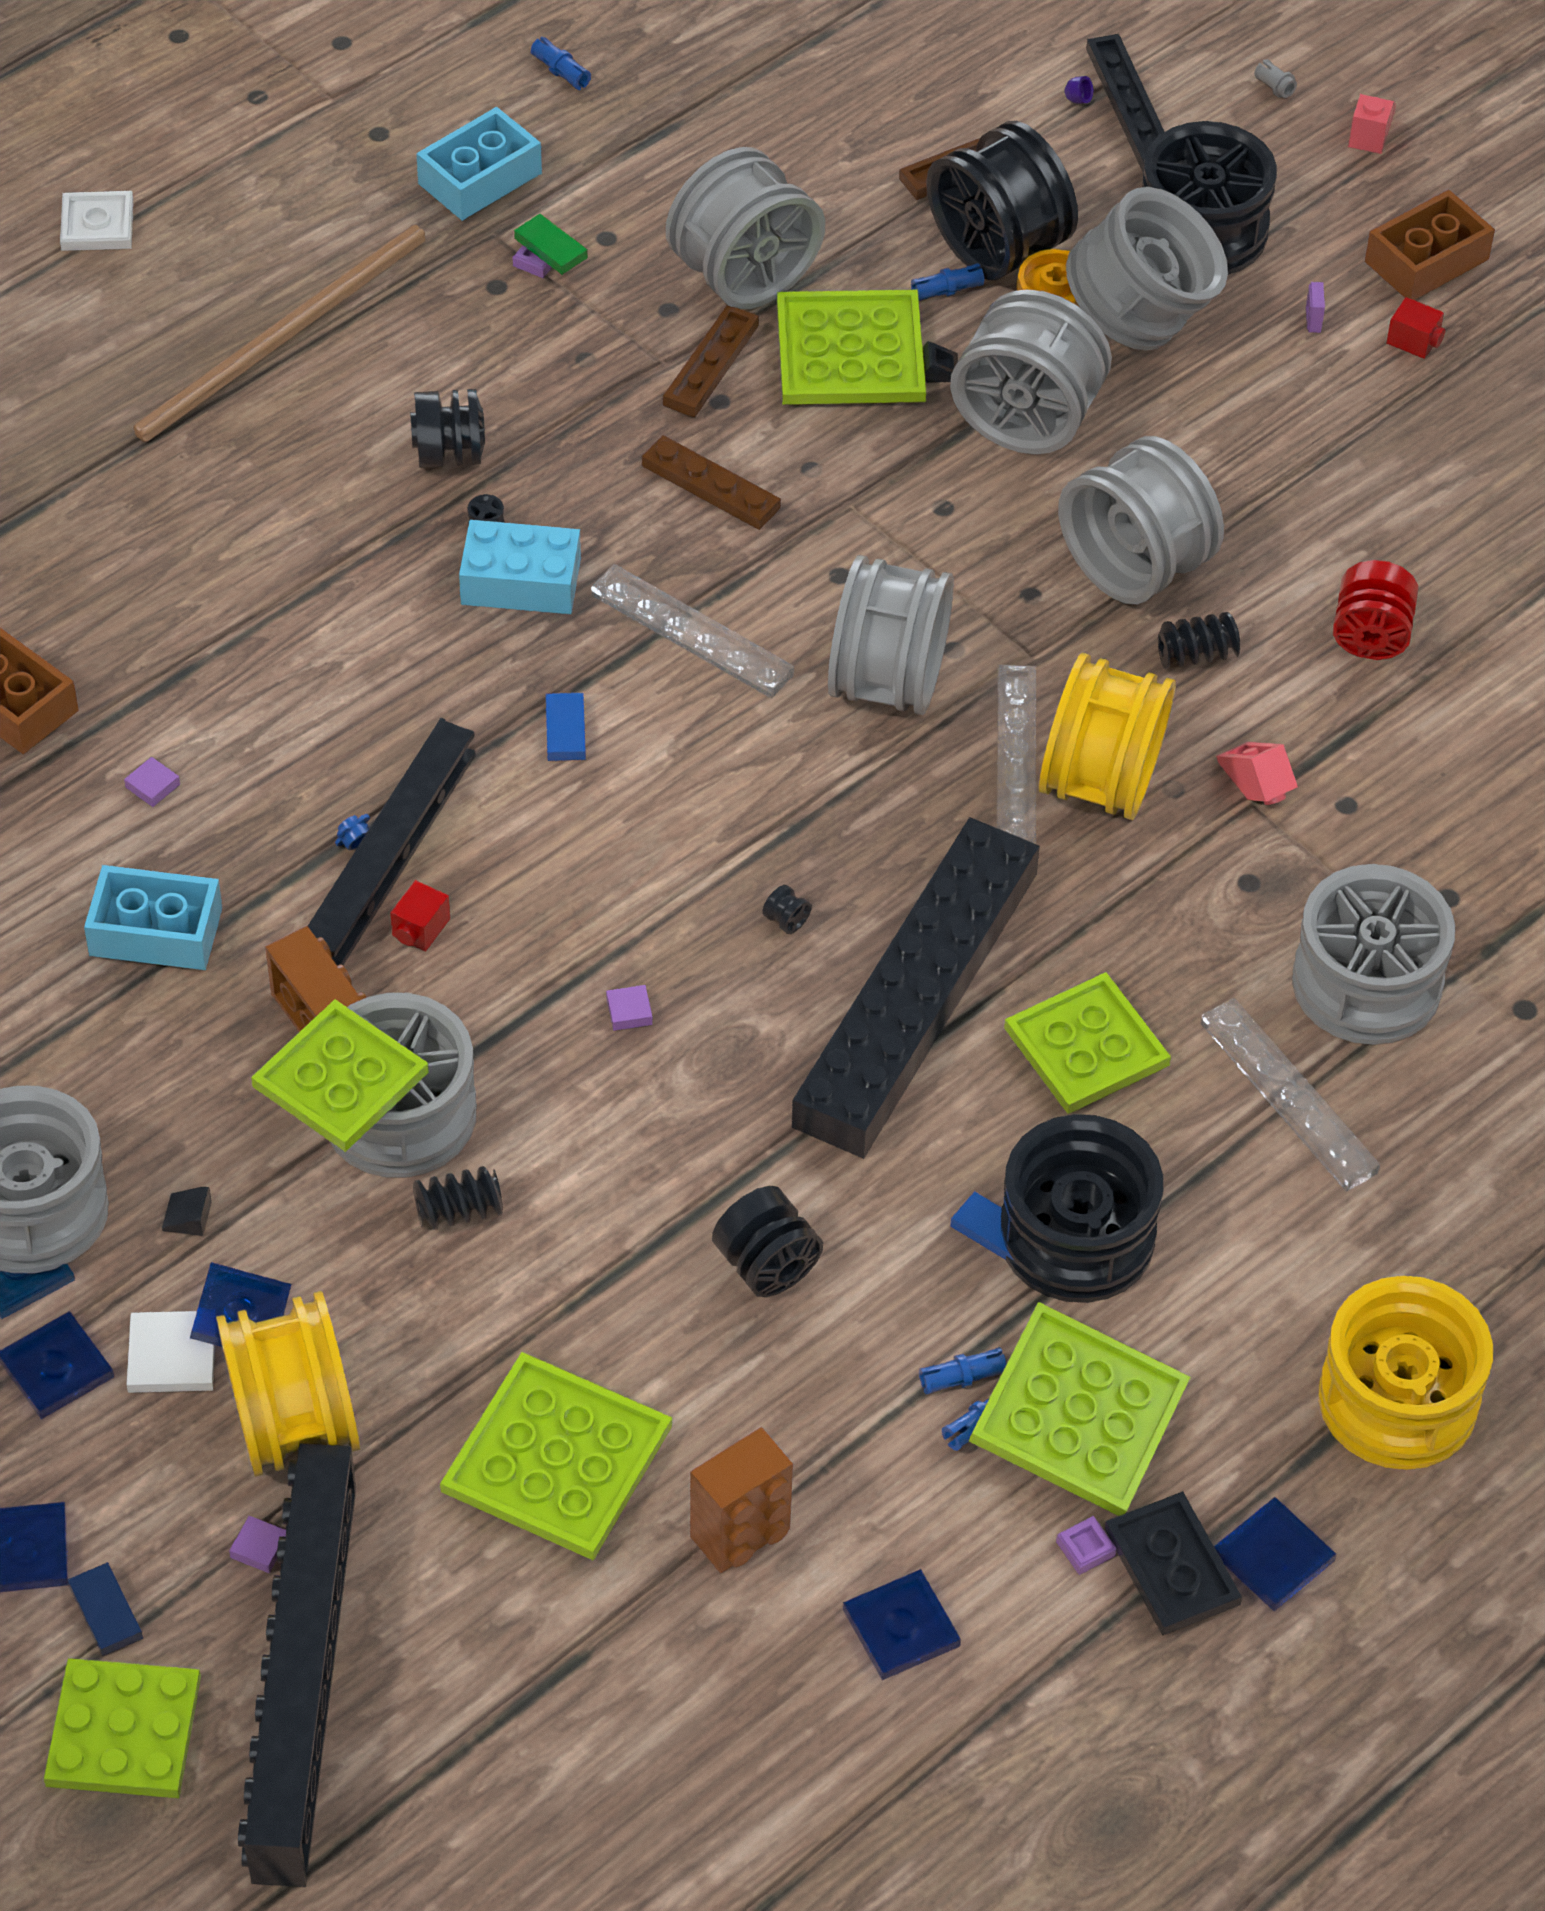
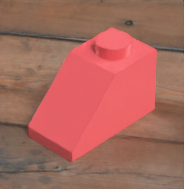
[1348,94,1396,154]
[1216,742,1298,805]

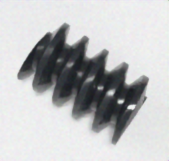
[1157,612,1240,670]
[413,1166,503,1230]

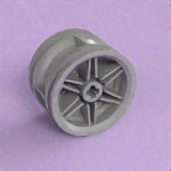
[666,147,825,309]
[1066,187,1228,351]
[950,289,1112,454]
[1058,436,1224,605]
[828,555,954,715]
[1292,864,1455,1045]
[329,993,477,1178]
[0,1086,109,1273]

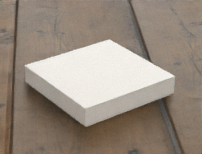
[60,191,133,251]
[127,1311,216,1393]

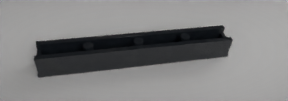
[308,718,476,965]

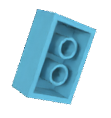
[416,107,542,221]
[459,520,581,614]
[84,865,222,970]

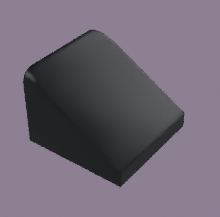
[922,341,958,383]
[162,1187,212,1236]

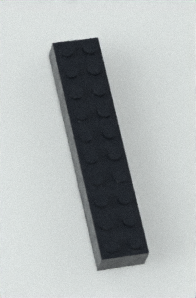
[791,817,1040,1159]
[238,1443,356,1887]

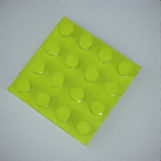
[777,290,926,405]
[969,1302,1190,1516]
[440,1352,672,1561]

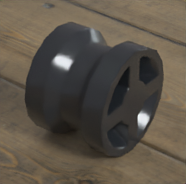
[467,494,505,526]
[762,884,812,934]

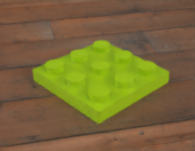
[1004,972,1171,1114]
[251,999,429,1152]
[44,1658,201,1798]

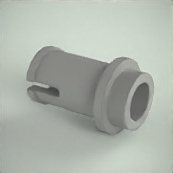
[1254,59,1297,98]

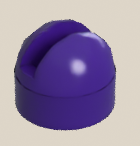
[1064,76,1094,104]

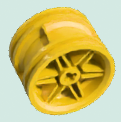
[1039,653,1176,820]
[1318,1276,1493,1470]
[216,1291,360,1477]

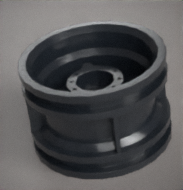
[926,121,1078,280]
[1142,121,1277,275]
[1001,1114,1164,1303]

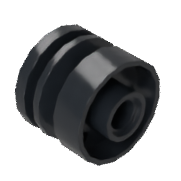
[410,389,485,468]
[712,1185,824,1298]

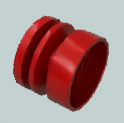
[1333,560,1419,660]

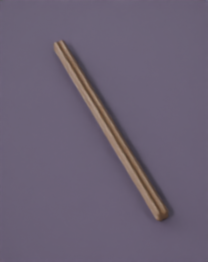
[133,225,426,442]

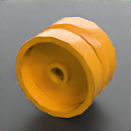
[1017,249,1080,308]

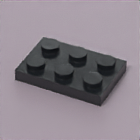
[1105,1491,1242,1636]

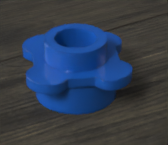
[335,814,370,851]

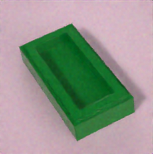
[514,214,588,275]

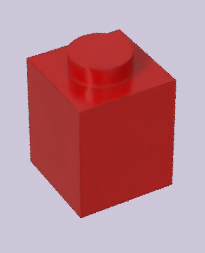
[1386,297,1446,359]
[390,880,450,952]

